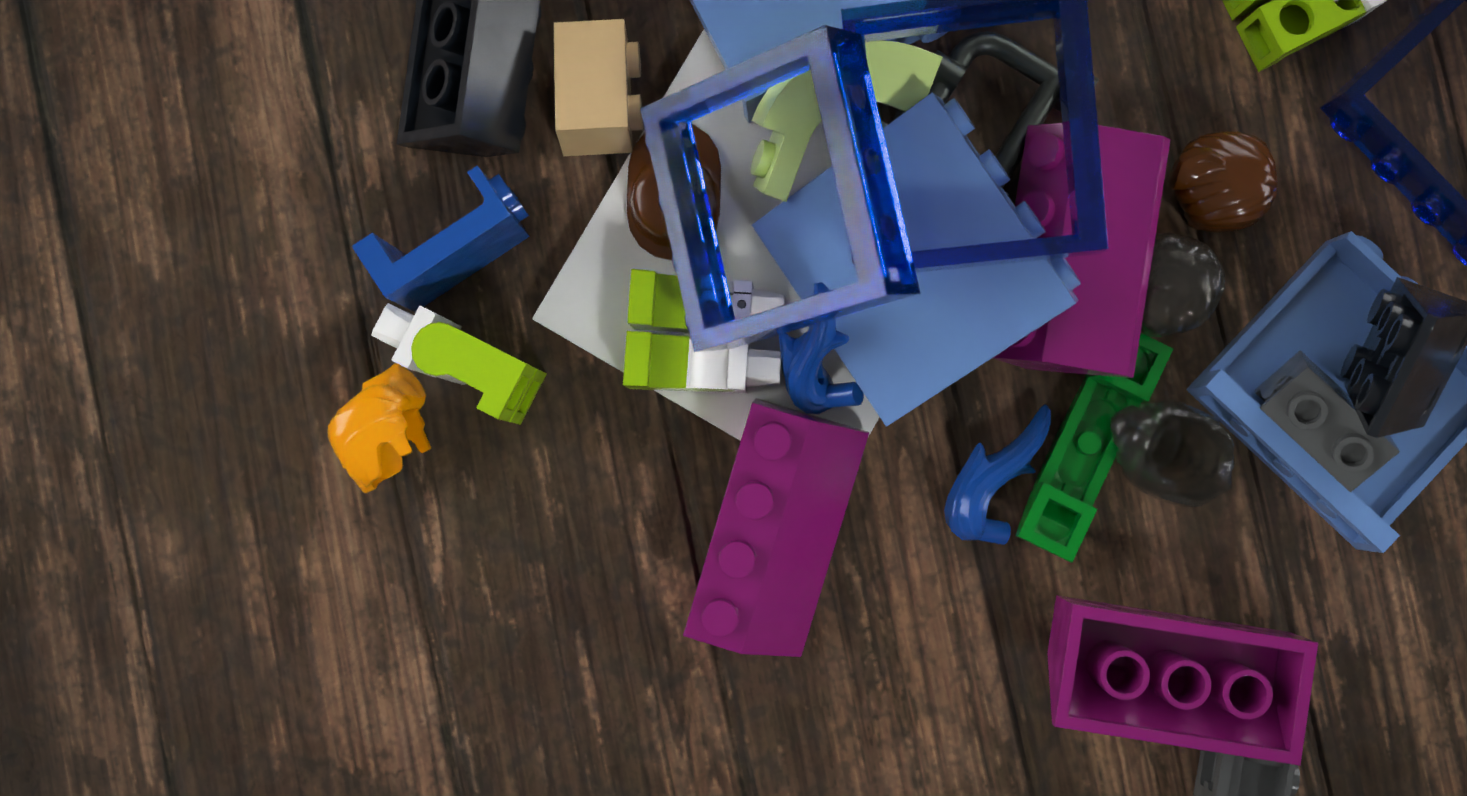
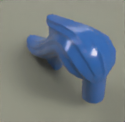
[779,282,864,415]
[944,404,1051,545]

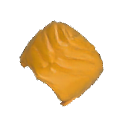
[328,363,431,493]

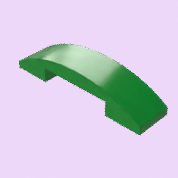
[1016,333,1174,563]

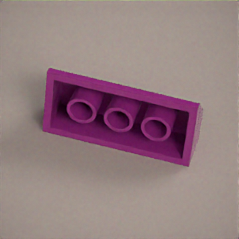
[993,122,1170,378]
[683,398,869,657]
[1047,595,1318,766]

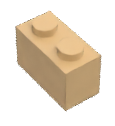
[554,19,643,156]

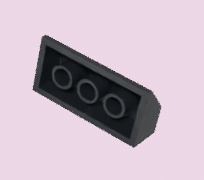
[396,0,541,157]

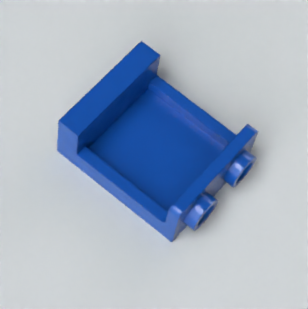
[351,165,530,312]

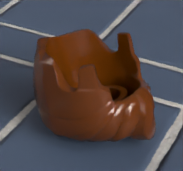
[1167,132,1278,233]

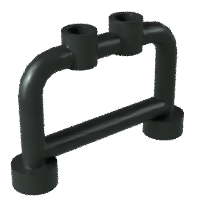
[892,32,1099,188]

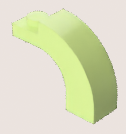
[750,38,943,202]

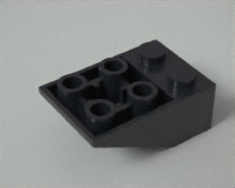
[1340,277,1467,438]

